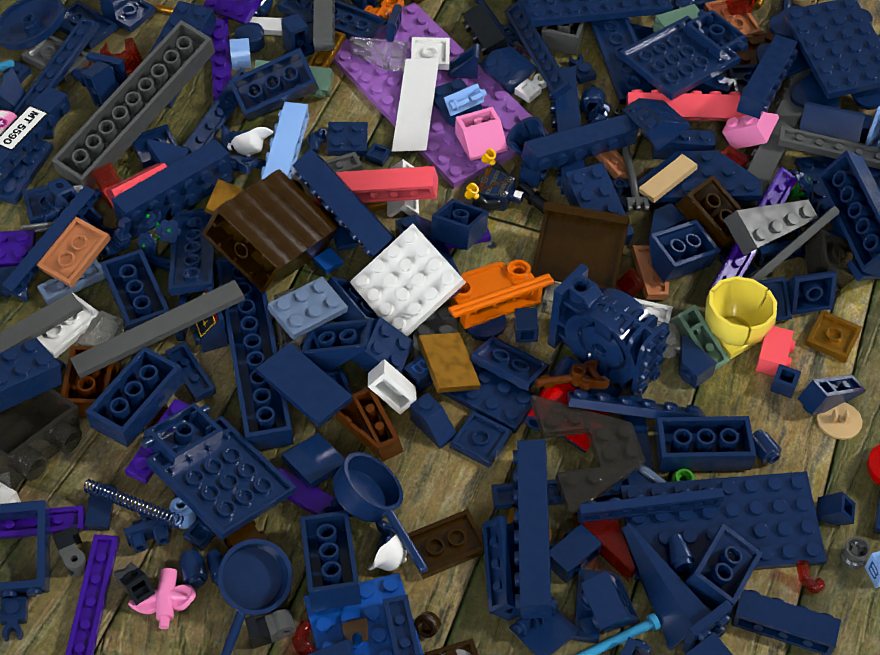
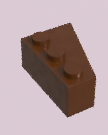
[334,387,404,462]

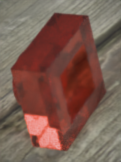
[617,269,645,297]

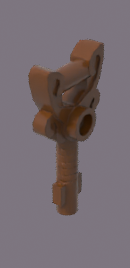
[535,360,610,390]

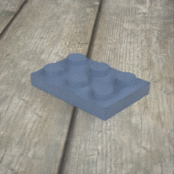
[267,277,348,340]

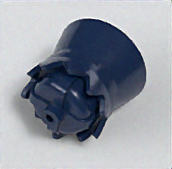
[506,117,548,156]

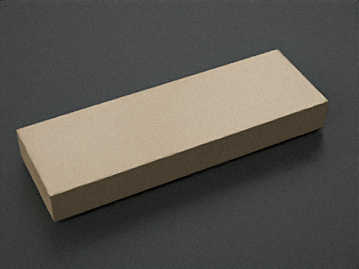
[639,154,697,203]

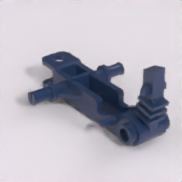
[41,178,132,257]

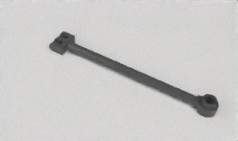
[611,107,649,211]

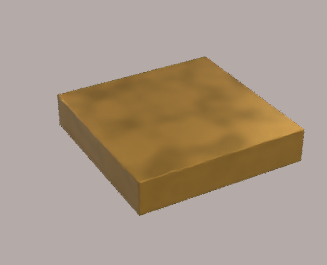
[805,310,863,363]

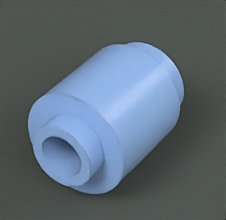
[169,497,196,529]

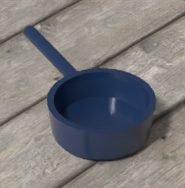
[333,452,428,573]
[217,539,293,655]

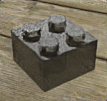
[804,229,856,290]

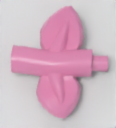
[128,568,196,629]

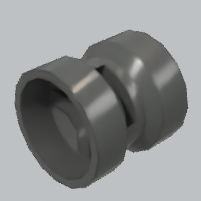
[840,537,870,570]

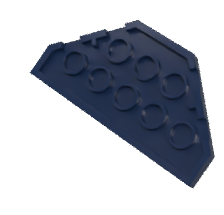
[637,150,762,203]

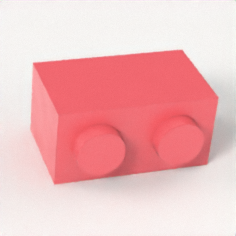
[756,326,796,376]

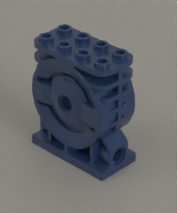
[548,263,670,395]

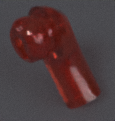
[796,560,825,594]
[292,621,314,655]

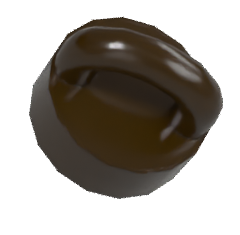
[414,611,442,638]

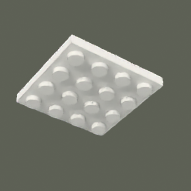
[350,224,466,336]

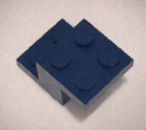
[99,0,156,33]

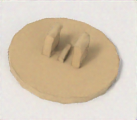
[817,402,862,440]

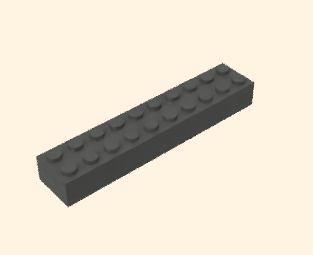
[51,20,215,189]

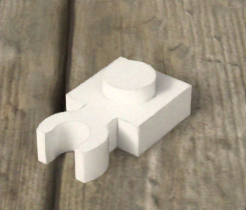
[514,73,547,103]

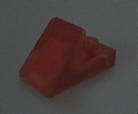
[91,162,121,208]

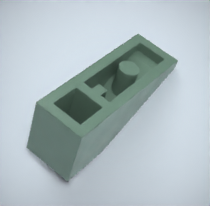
[670,304,730,370]

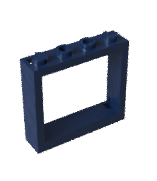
[0,500,50,598]

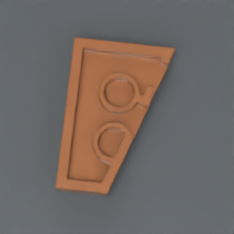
[631,245,669,300]

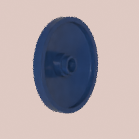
[0,0,66,50]

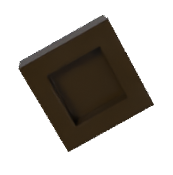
[340,616,369,644]

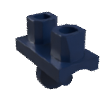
[124,514,171,553]

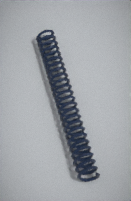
[84,479,184,528]

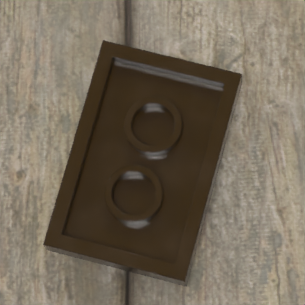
[408,509,484,579]

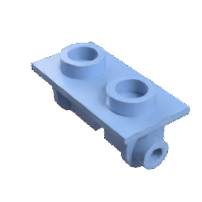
[444,83,487,116]

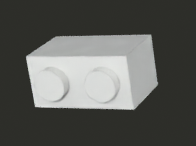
[368,359,417,414]

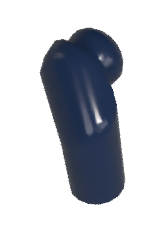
[308,128,328,154]

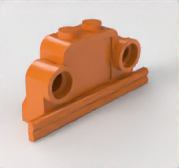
[448,260,554,329]

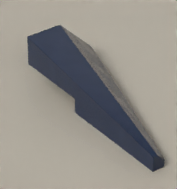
[621,523,710,651]

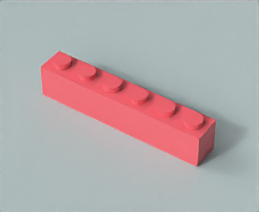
[626,89,746,122]
[312,166,438,205]

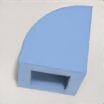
[229,38,251,69]

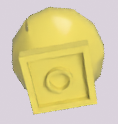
[705,276,777,359]

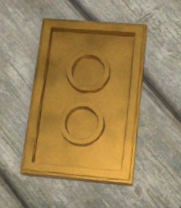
[417,333,481,393]

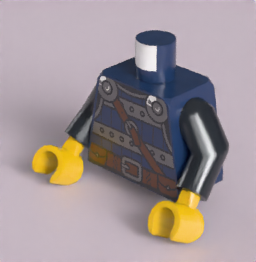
[465,148,524,211]

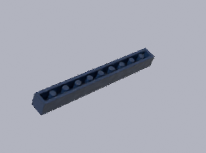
[2,186,98,297]

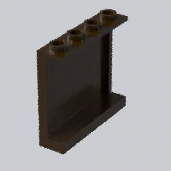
[531,201,630,289]

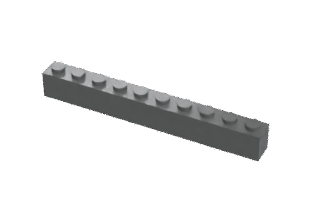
[736,70,811,209]

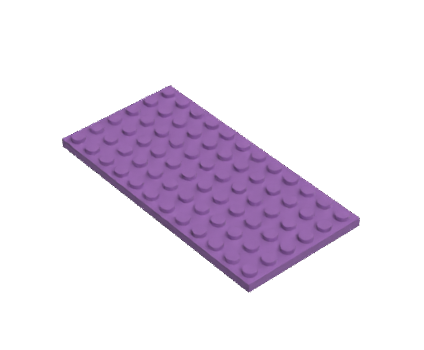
[333,3,550,189]

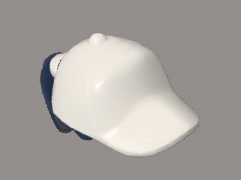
[221,124,274,157]
[367,520,407,571]

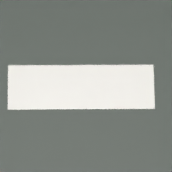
[392,58,439,151]

